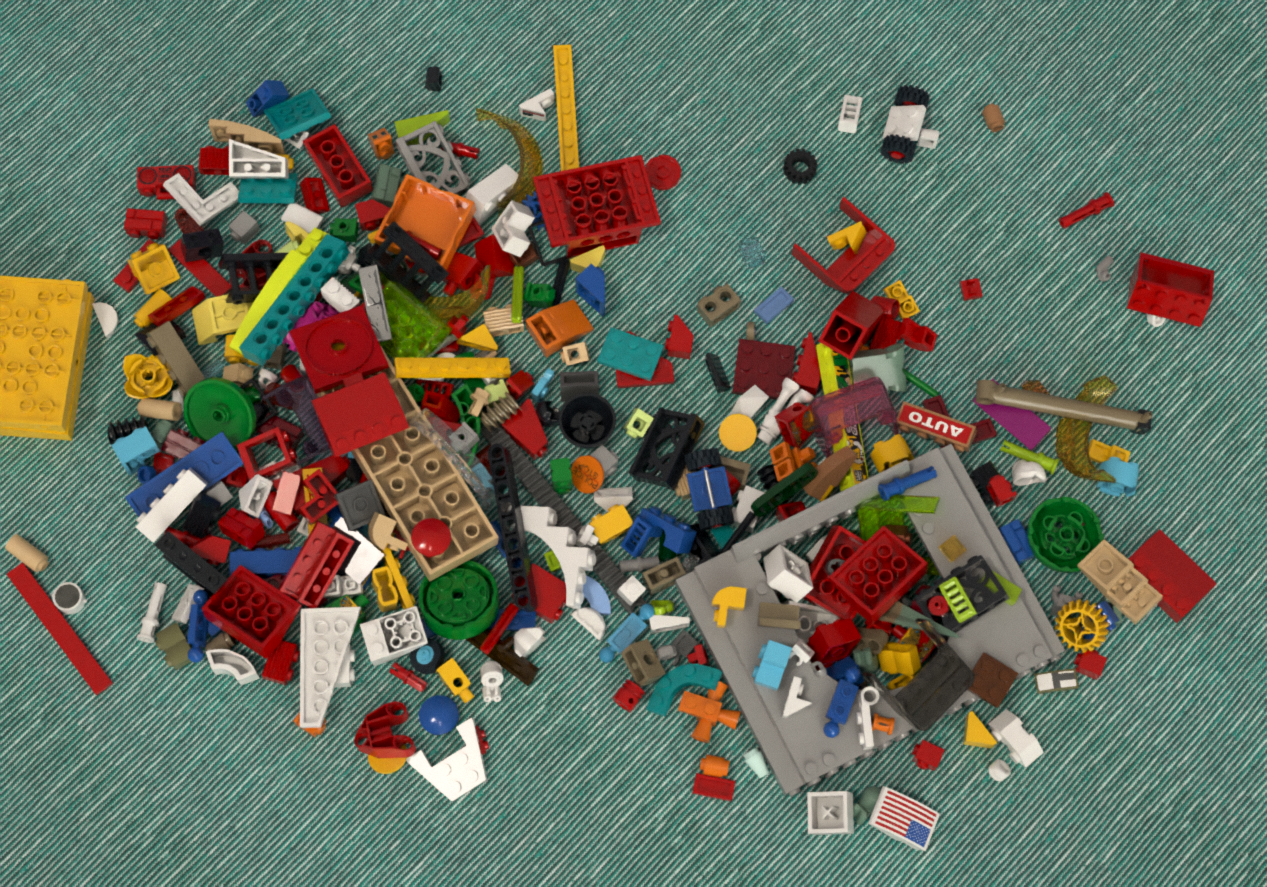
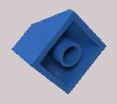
[575,264,605,317]

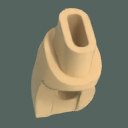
[468,388,490,417]

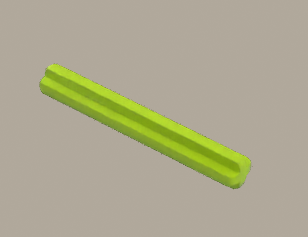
[511,266,524,324]

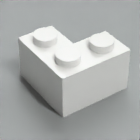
[491,200,535,257]

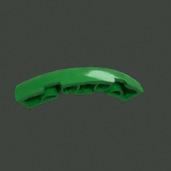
[451,383,481,477]

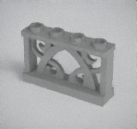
[395,121,471,194]

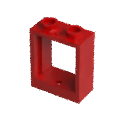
[237,427,298,480]

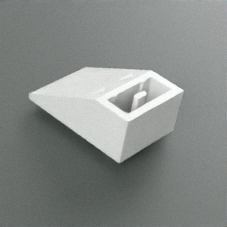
[360,606,428,666]

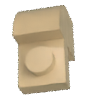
[368,512,408,552]

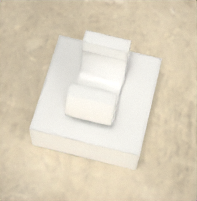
[576,524,599,547]
[789,639,815,666]

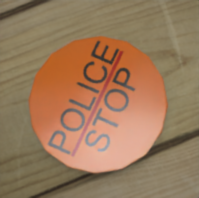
[571,455,604,493]

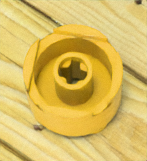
[870,434,915,473]

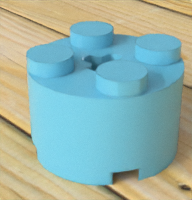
[1096,457,1139,497]

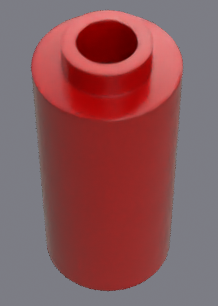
[263,491,300,533]

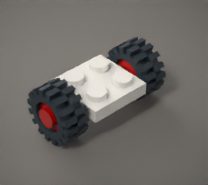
[880,85,930,164]

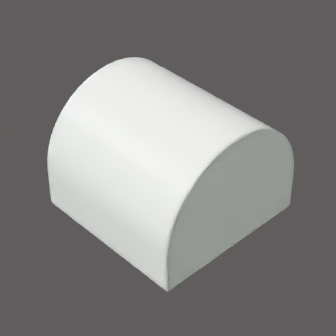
[917,128,939,149]

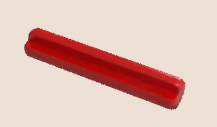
[480,603,519,654]

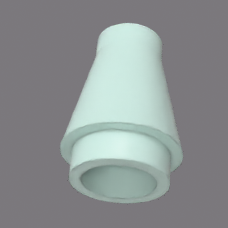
[743,747,770,779]

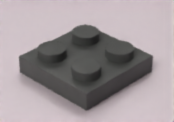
[334,479,386,531]

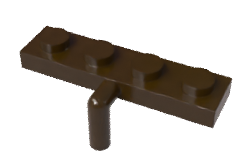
[466,630,539,686]

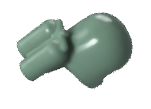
[853,648,879,674]
[853,786,881,825]

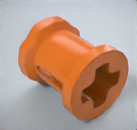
[871,713,895,735]

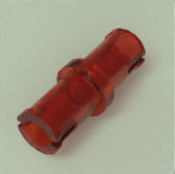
[250,532,290,551]

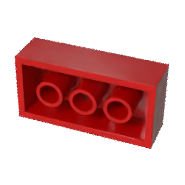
[303,124,373,208]

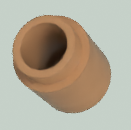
[982,104,1005,132]

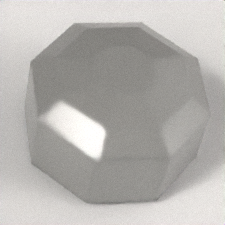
[656,645,677,660]

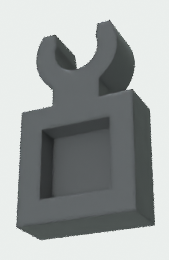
[667,630,700,666]

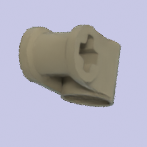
[852,627,889,655]

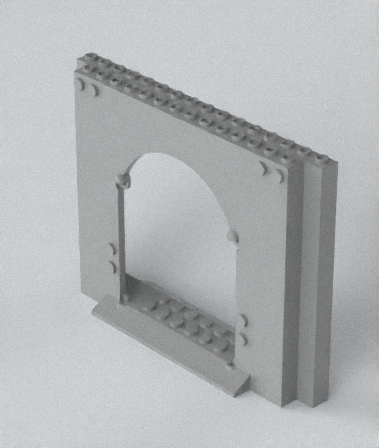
[674,444,1065,797]

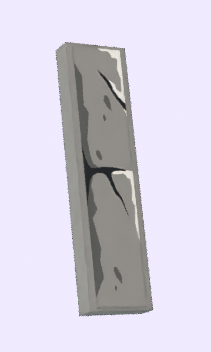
[358,265,392,342]

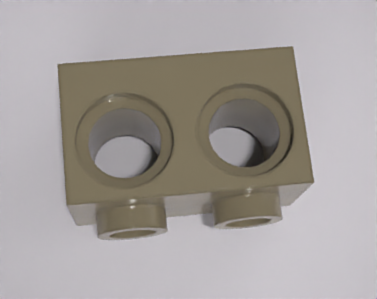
[697,283,741,328]

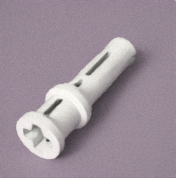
[137,582,167,643]

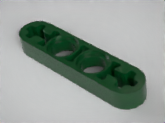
[751,463,818,517]

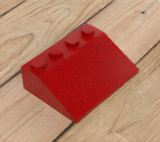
[311,372,409,457]
[803,525,866,621]
[828,525,928,625]
[1128,529,1217,623]
[202,565,301,659]

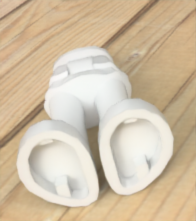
[757,378,814,445]

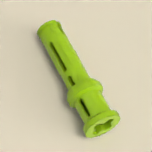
[1000,440,1059,475]

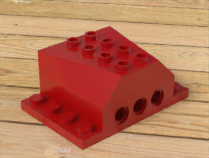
[533,155,661,258]

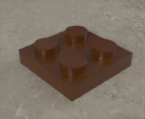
[963,652,1019,708]

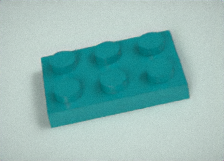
[238,173,298,204]
[597,327,664,381]

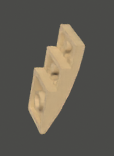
[208,119,286,154]
[1077,539,1163,625]

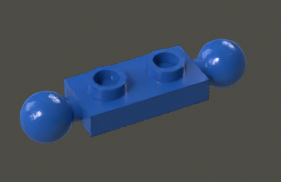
[187,590,209,663]
[823,667,860,738]

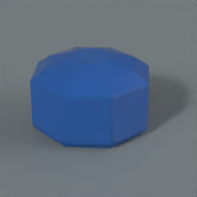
[137,465,156,484]

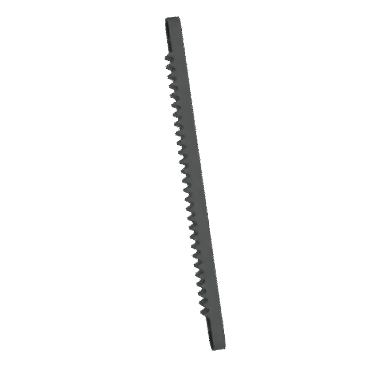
[480,412,647,616]

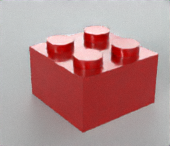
[806,618,862,667]

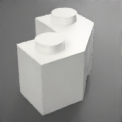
[988,709,1044,767]

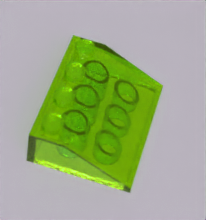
[366,280,452,359]

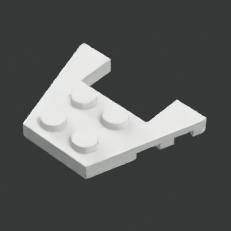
[406,718,487,801]

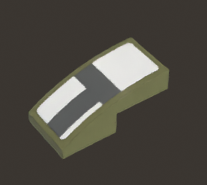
[1034,669,1079,694]

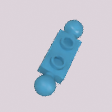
[599,604,655,663]

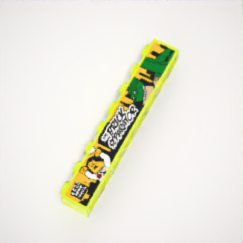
[816,343,869,491]

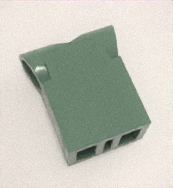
[848,343,907,396]

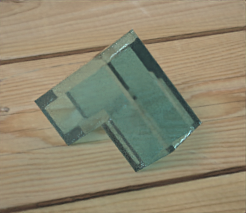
[201,360,224,379]

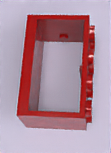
[1127,252,1215,327]

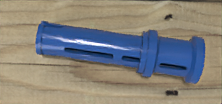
[878,466,937,501]

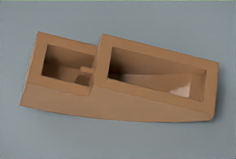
[803,446,858,500]

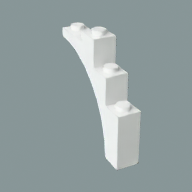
[507,505,596,609]

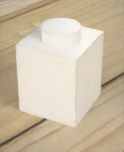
[617,575,646,606]

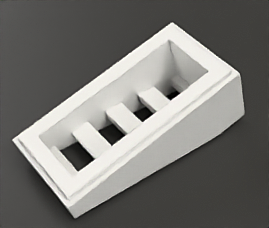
[838,95,863,133]
[648,615,690,634]

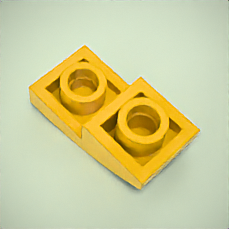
[883,280,920,319]

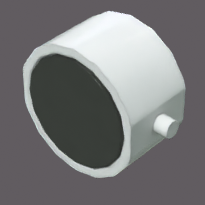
[51,582,87,615]

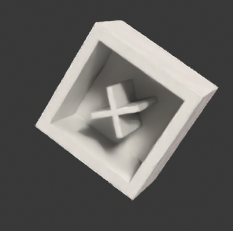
[763,544,813,603]
[807,791,854,835]

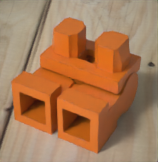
[769,441,818,489]

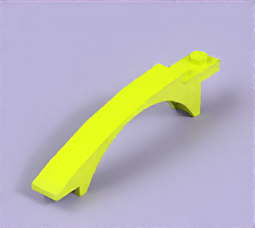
[229,227,330,355]

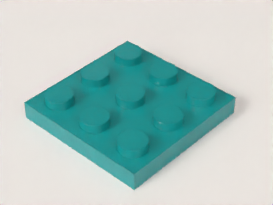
[263,88,331,140]

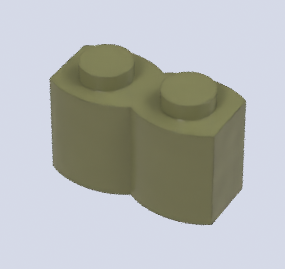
[155,622,191,670]

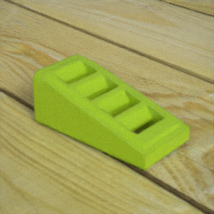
[939,577,977,623]

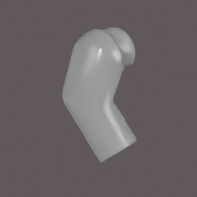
[1096,255,1114,282]

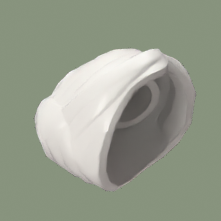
[1011,459,1047,486]

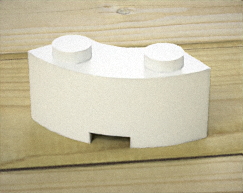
[206,649,260,686]

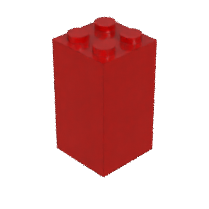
[818,291,886,360]

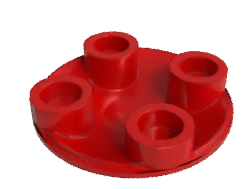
[411,518,451,558]

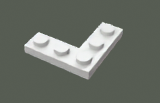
[163,173,239,226]

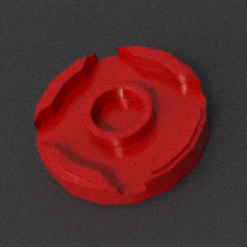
[645,154,681,191]

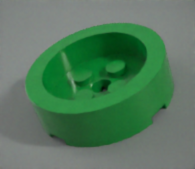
[419,560,500,640]

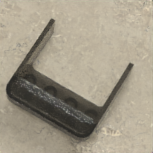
[862,618,974,731]

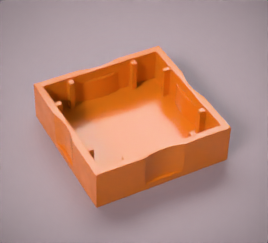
[374,174,476,270]

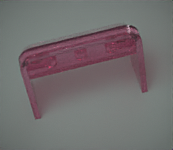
[811,377,899,458]

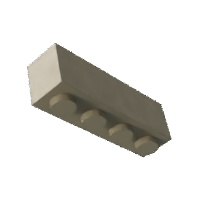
[146,321,205,397]

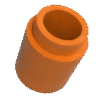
[700,754,730,778]

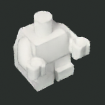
[337,245,361,274]

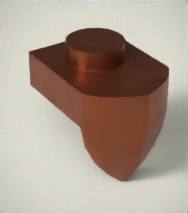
[509,241,539,268]

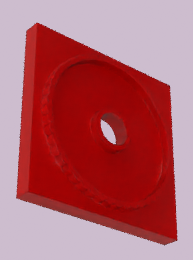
[289,305,389,394]

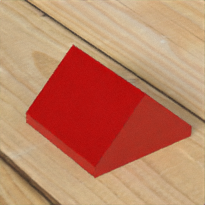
[475,234,514,277]

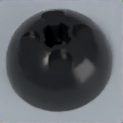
[559,393,616,449]

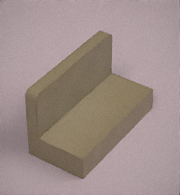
[758,602,801,630]

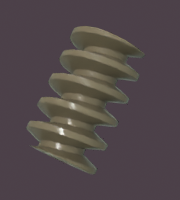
[480,392,522,432]

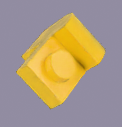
[712,586,747,628]

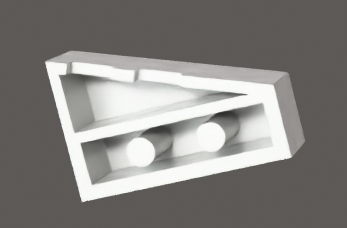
[229,139,289,179]
[466,164,522,225]

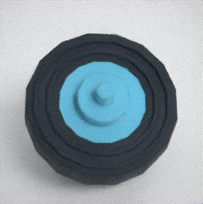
[410,639,445,674]

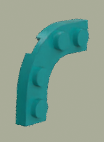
[646,664,722,717]

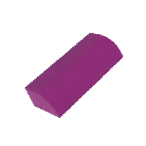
[973,378,1051,451]

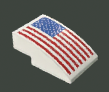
[868,786,940,851]

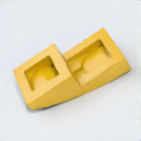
[1085,439,1131,464]

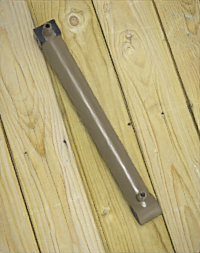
[975,380,1153,435]

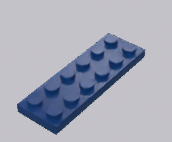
[125,431,243,517]

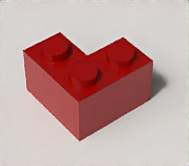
[299,469,338,526]

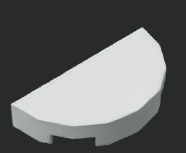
[92,302,119,338]
[571,607,605,641]

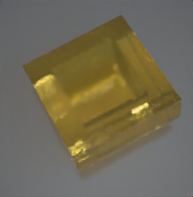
[938,535,966,563]

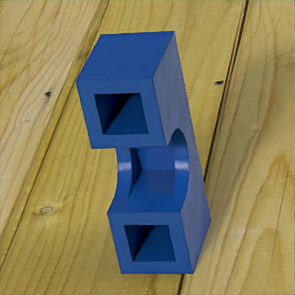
[637,506,697,554]

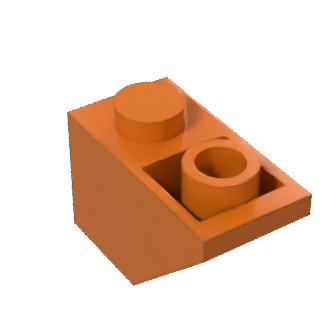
[367,128,395,160]

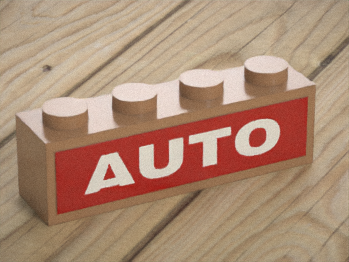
[895,401,977,453]

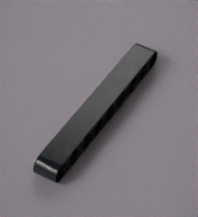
[488,443,538,612]

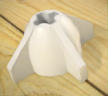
[513,627,546,659]

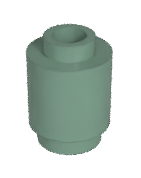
[151,419,175,449]

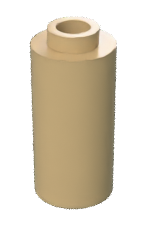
[137,398,182,421]
[5,534,49,572]

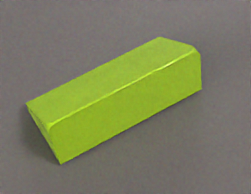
[979,571,1022,606]

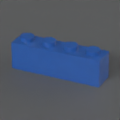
[229,547,302,579]

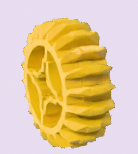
[1055,599,1109,653]

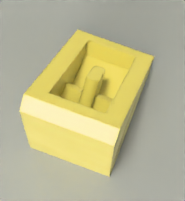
[570,245,605,273]

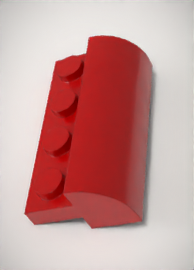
[279,520,355,608]

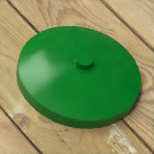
[183,377,256,450]

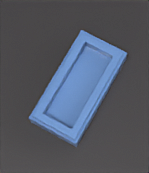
[754,286,794,325]

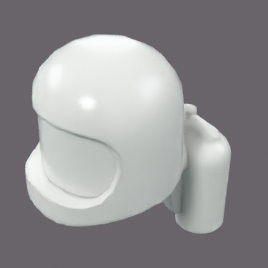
[480,661,503,702]

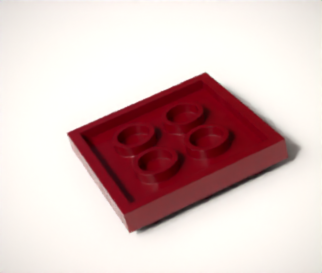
[732,339,795,401]

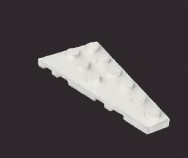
[300,607,361,728]

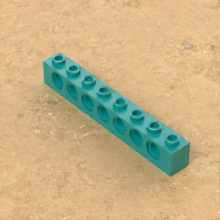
[239,234,350,366]

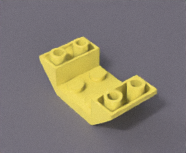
[192,294,253,345]

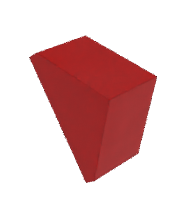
[776,501,806,522]

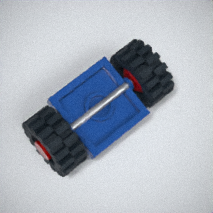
[684,448,735,530]

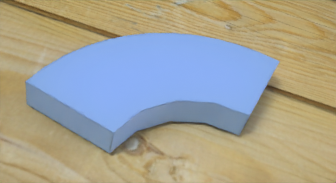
[583,575,611,615]

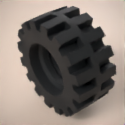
[783,149,817,185]

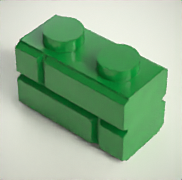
[550,458,573,495]

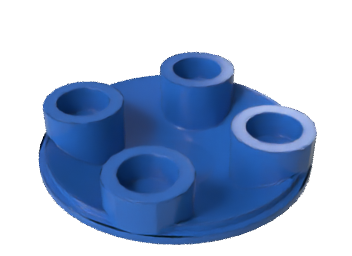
[419,695,459,735]

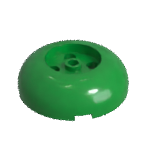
[1027,497,1104,573]

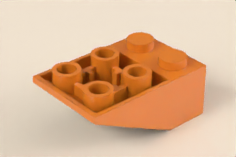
[525,299,594,358]

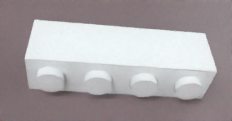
[136,467,208,542]

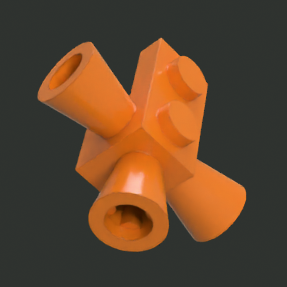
[678,681,741,743]

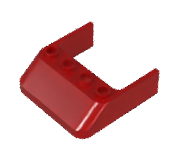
[792,197,895,294]

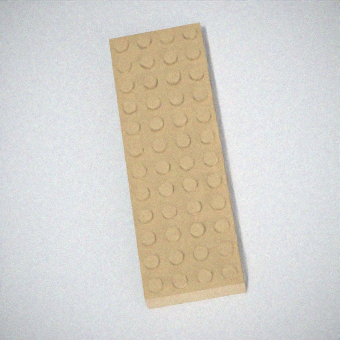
[313,347,499,582]

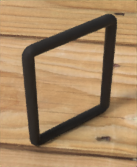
[528,220,569,266]
[240,379,277,430]

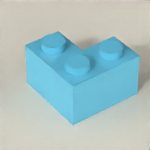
[111,426,160,476]
[752,640,792,691]

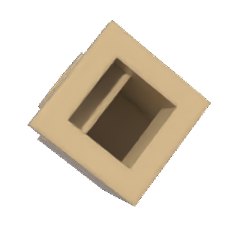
[560,342,590,366]

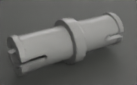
[619,556,660,573]

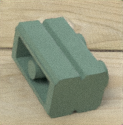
[371,164,404,208]

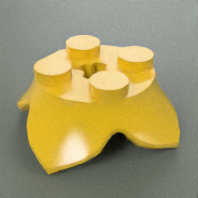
[123,354,173,399]

